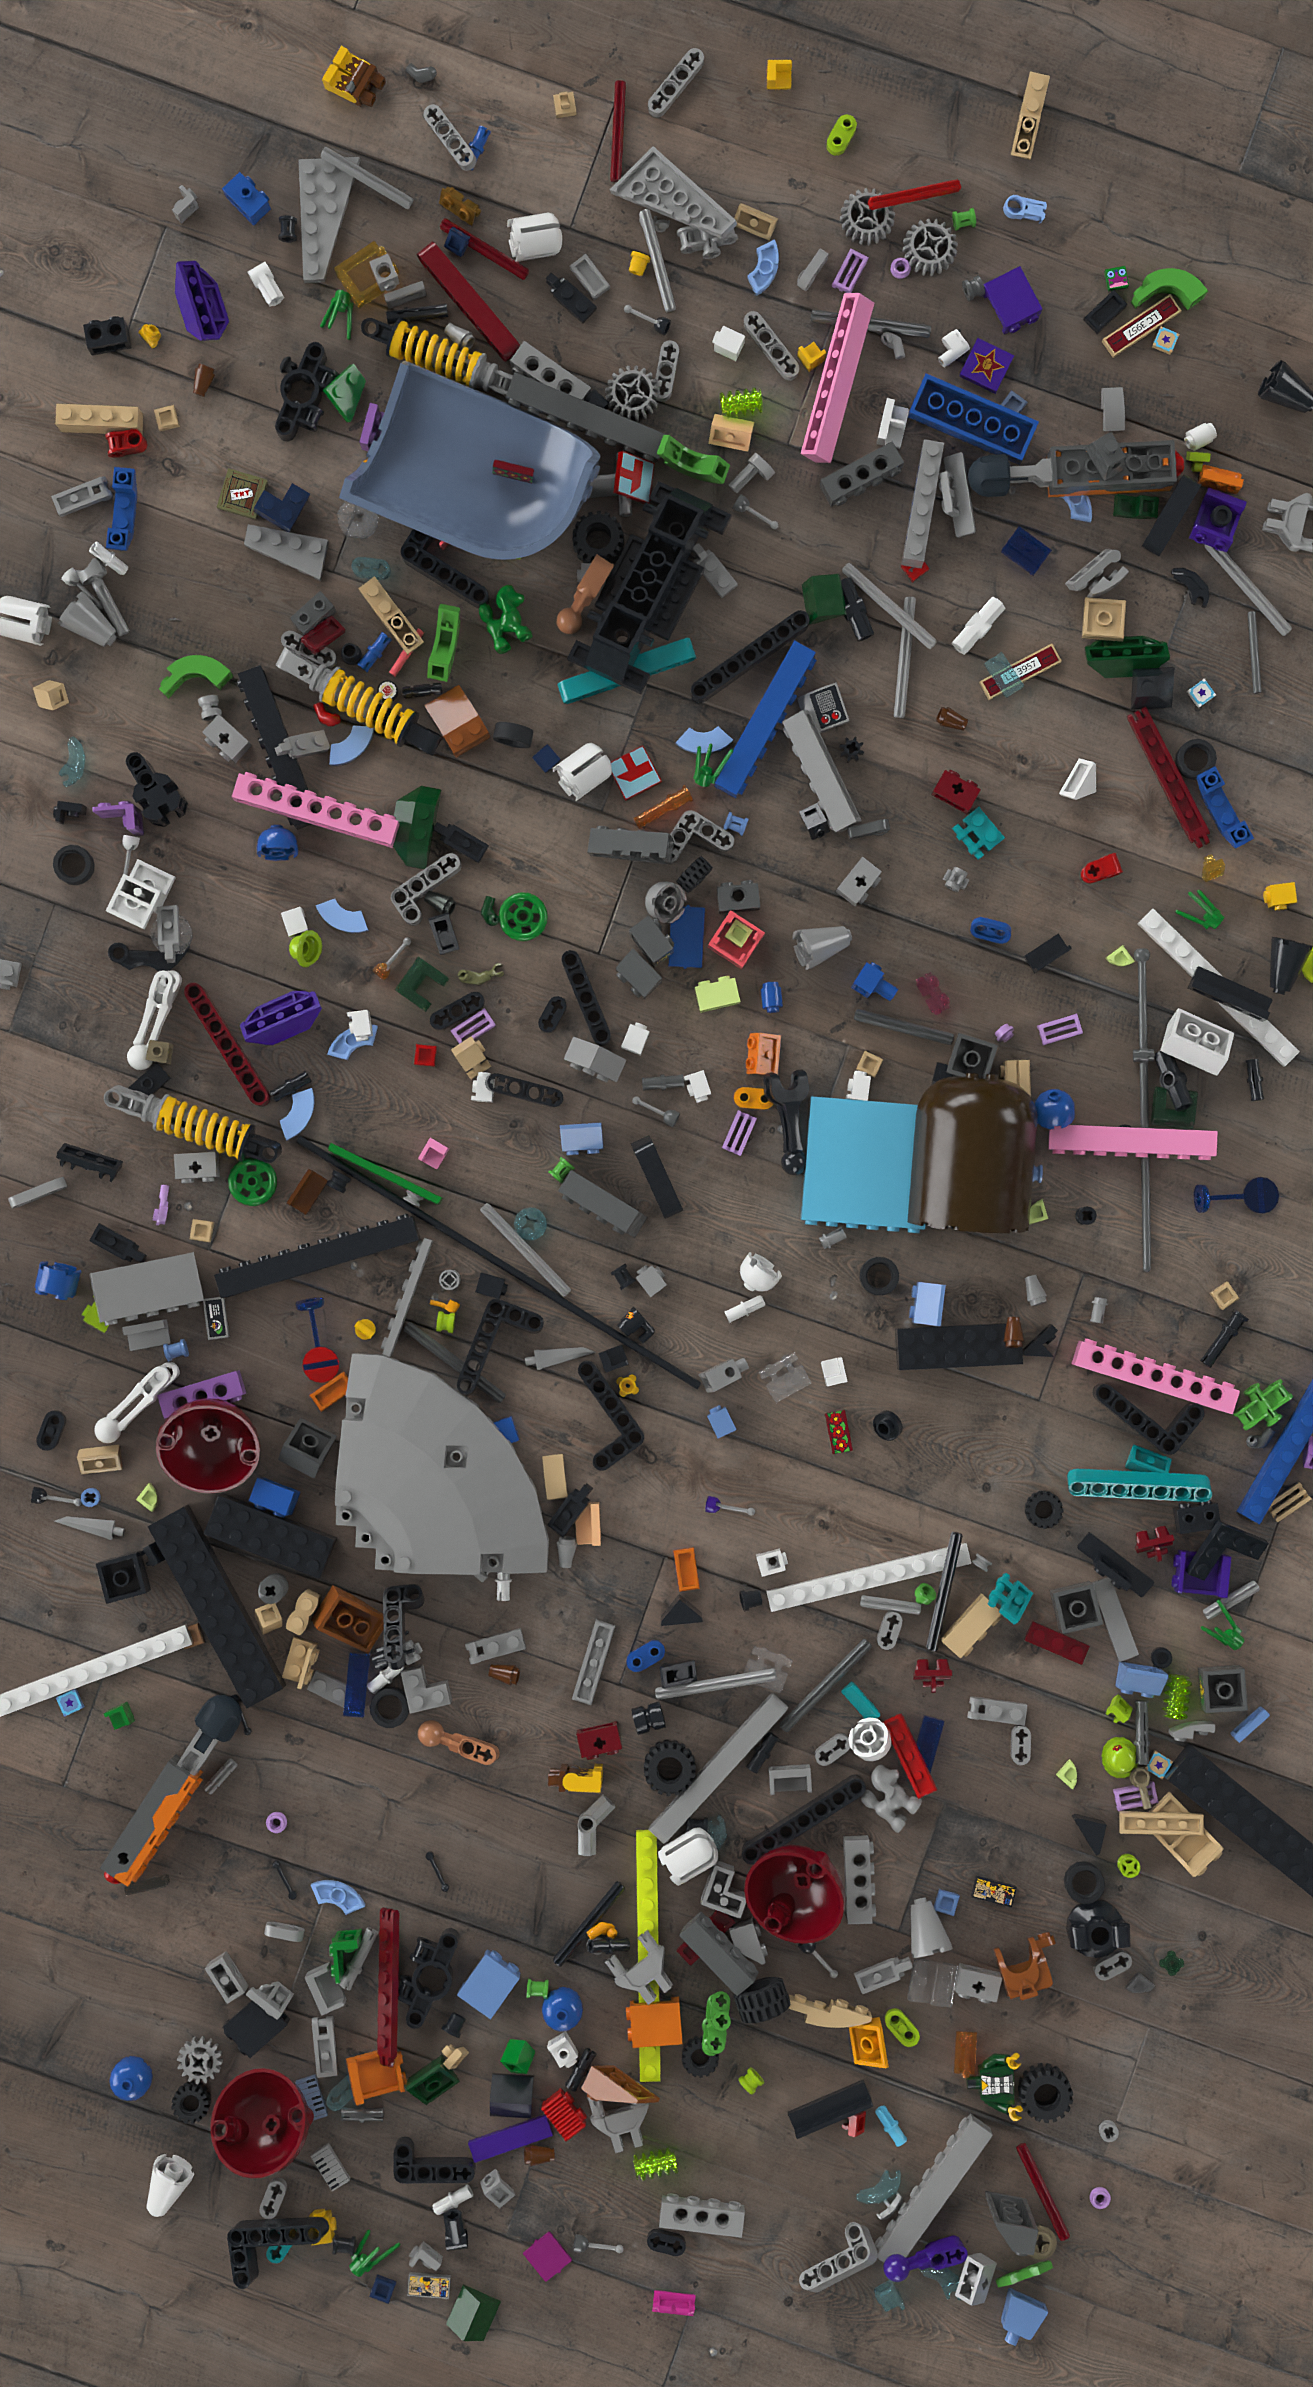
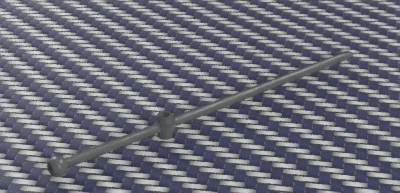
[1133,948,1154,1272]

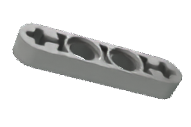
[648,48,704,118]
[424,104,477,171]
[744,311,799,381]

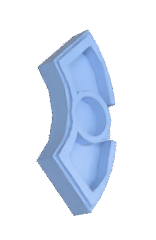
[747,239,779,296]
[1061,495,1092,523]
[329,725,374,766]
[676,726,733,754]
[316,899,369,933]
[327,1025,378,1060]
[280,1088,315,1140]
[311,1880,365,1915]

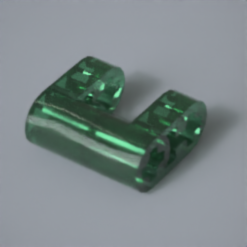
[395,957,449,1012]
[1150,1086,1198,1130]

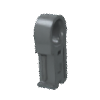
[847,819,890,840]

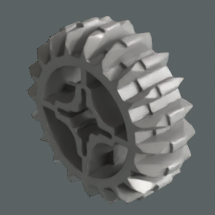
[840,188,895,246]
[902,218,958,276]
[605,365,660,422]

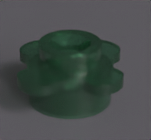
[1159,1950,1184,1976]

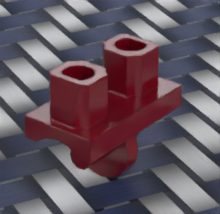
[1135,1526,1175,1562]
[913,1659,953,1693]

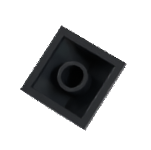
[661,1594,703,1626]
[490,2073,534,2119]

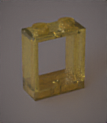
[334,241,399,309]

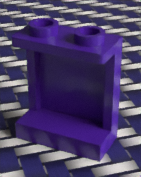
[984,266,1042,334]
[1189,488,1247,553]
[1171,1550,1231,1598]

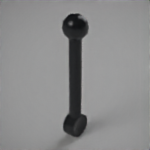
[231,1694,252,1735]
[425,1851,449,1892]
[272,1860,297,1900]

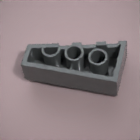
[587,826,674,865]
[558,1170,648,1238]

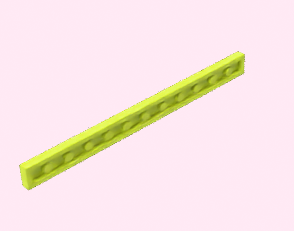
[636,1830,661,2082]

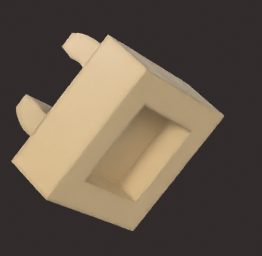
[553,92,577,118]
[442,2044,469,2070]

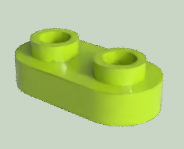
[826,114,857,156]
[885,2008,920,2047]

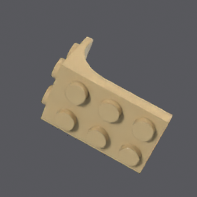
[1149,1792,1224,1877]

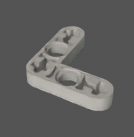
[667,810,734,865]

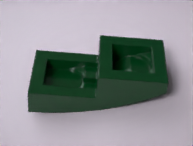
[1113,494,1159,519]

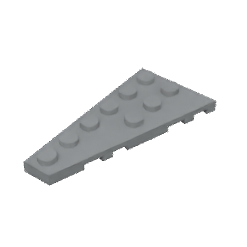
[610,146,737,239]
[299,157,360,283]

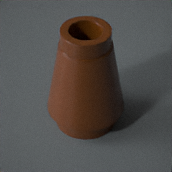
[193,364,215,397]
[936,707,968,731]
[1004,1317,1024,1348]
[488,1664,520,1686]
[524,2145,555,2167]

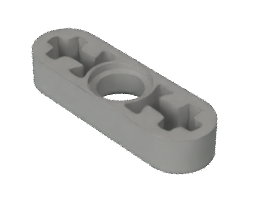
[654,340,679,402]
[281,631,337,669]
[8,1177,68,1209]

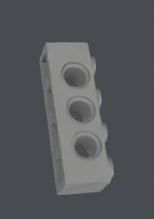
[510,341,591,400]
[843,1835,876,1924]
[659,2193,745,2238]

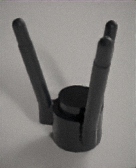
[371,1630,415,1670]

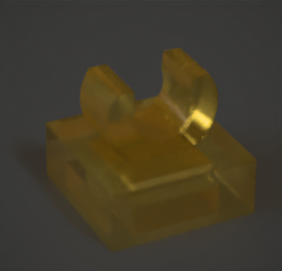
[1202,854,1225,882]

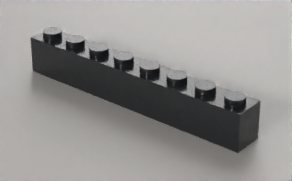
[237,665,317,830]

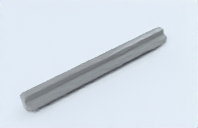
[321,147,413,209]
[639,209,676,312]

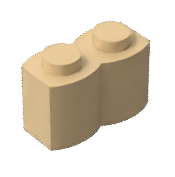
[286,1589,321,1635]

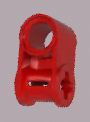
[105,429,147,458]
[1081,853,1123,884]

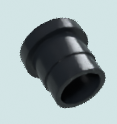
[341,643,362,665]
[739,1590,762,1612]
[441,2012,466,2038]

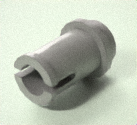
[819,1227,847,1249]
[1090,1297,1108,1324]

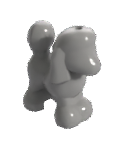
[860,1764,922,1833]

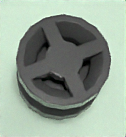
[962,275,985,301]

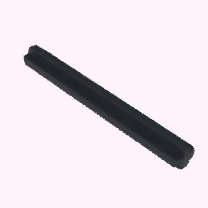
[553,1881,625,1967]

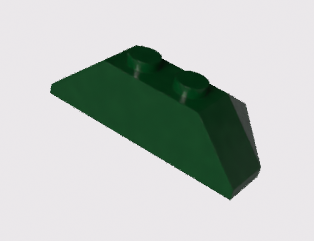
[1084,636,1170,678]
[393,786,442,869]

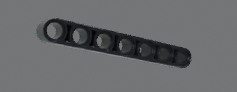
[691,610,809,703]
[742,1775,866,1864]

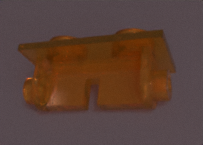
[954,2031,977,2078]

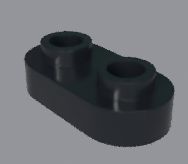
[36,1410,66,1451]

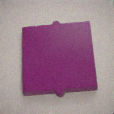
[523,2231,572,2282]

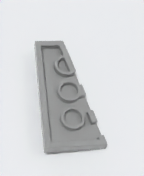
[244,524,329,581]

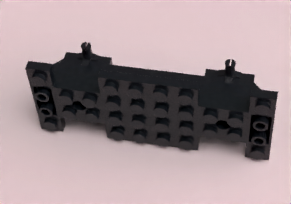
[567,481,732,694]

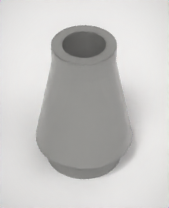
[444,323,475,350]
[1024,1275,1047,1307]
[557,1536,577,1568]

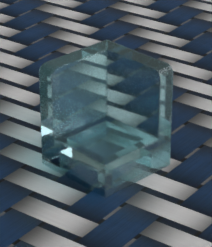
[874,2280,905,2312]

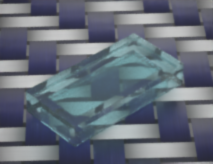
[984,652,1024,698]

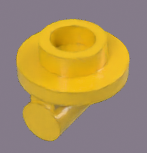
[138,324,161,348]
[354,1319,376,1340]

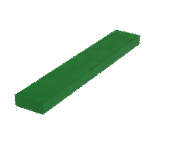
[328,1143,443,1205]

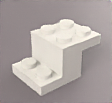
[106,859,176,930]

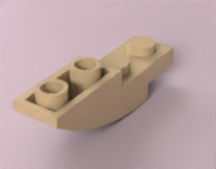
[1011,72,1050,160]
[358,576,424,655]
[788,1994,872,2028]

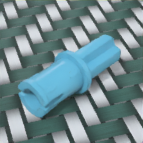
[875,2105,907,2147]

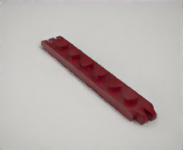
[1127,707,1210,849]
[377,1907,400,2068]

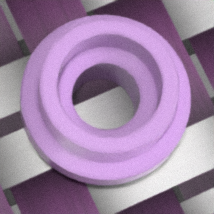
[890,258,911,279]
[995,1024,1014,1042]
[266,1812,287,1833]
[1089,2187,1111,2209]

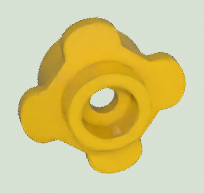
[616,1374,639,1397]

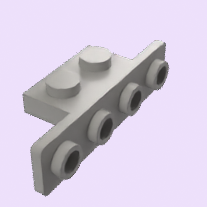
[938,452,976,538]

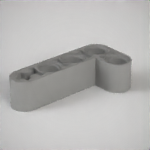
[391,853,461,926]
[799,2222,878,2293]

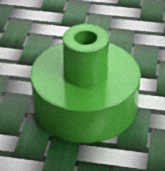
[915,1583,936,1605]

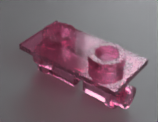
[916,972,950,1015]

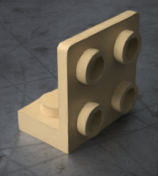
[282,1636,320,1689]

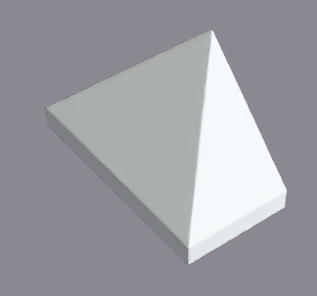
[1059,758,1096,800]

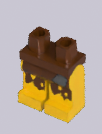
[322,45,386,107]
[548,1764,603,1793]

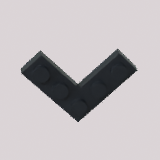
[1185,1520,1269,1581]

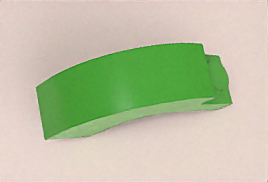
[1131,268,1208,311]
[657,435,730,484]
[427,604,461,682]
[159,655,234,699]

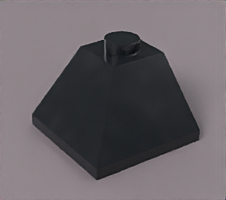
[1131,667,1175,710]

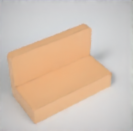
[708,414,754,452]
[575,1502,601,1546]

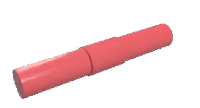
[389,628,424,677]

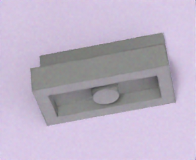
[122,1319,171,1351]

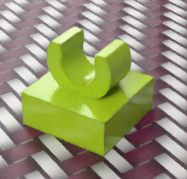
[1186,451,1211,472]
[1105,1694,1133,1723]

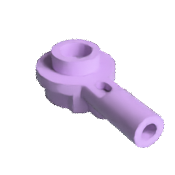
[153,1185,169,1226]

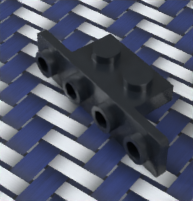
[1077,1532,1154,1597]

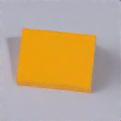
[849,2017,889,2068]

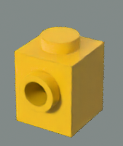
[1263,882,1297,911]
[309,2209,337,2246]

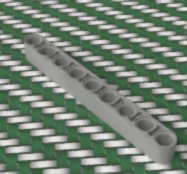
[648,1693,788,1844]

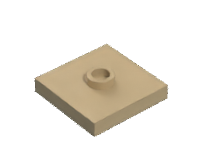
[1082,597,1126,642]

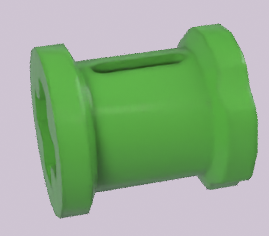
[952,208,976,231]
[548,1157,575,1184]
[527,1978,549,1999]

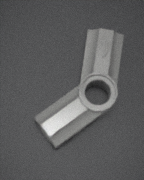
[578,1794,615,1856]

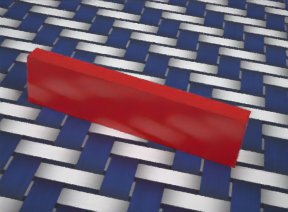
[882,1713,938,1799]

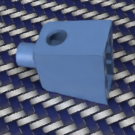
[1001,2288,1048,2346]

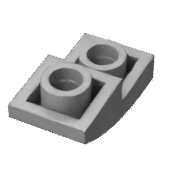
[1101,387,1125,431]
[1087,566,1129,598]
[1168,1720,1215,1742]

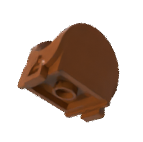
[993,1932,1056,2000]

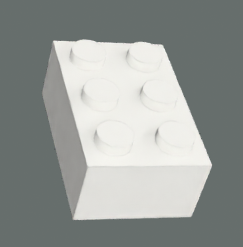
[1160,1008,1234,1076]

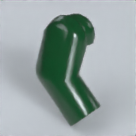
[481,896,499,926]

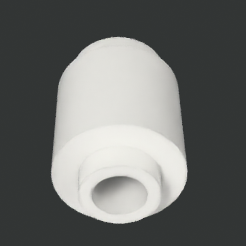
[1184,423,1217,451]

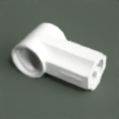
[247,262,284,307]

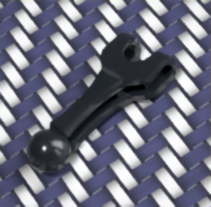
[763,1069,809,1175]

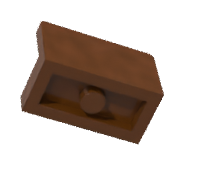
[286,1169,328,1215]

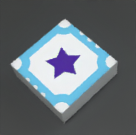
[1187,679,1216,708]

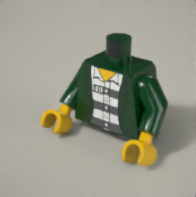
[966,2053,1023,2121]

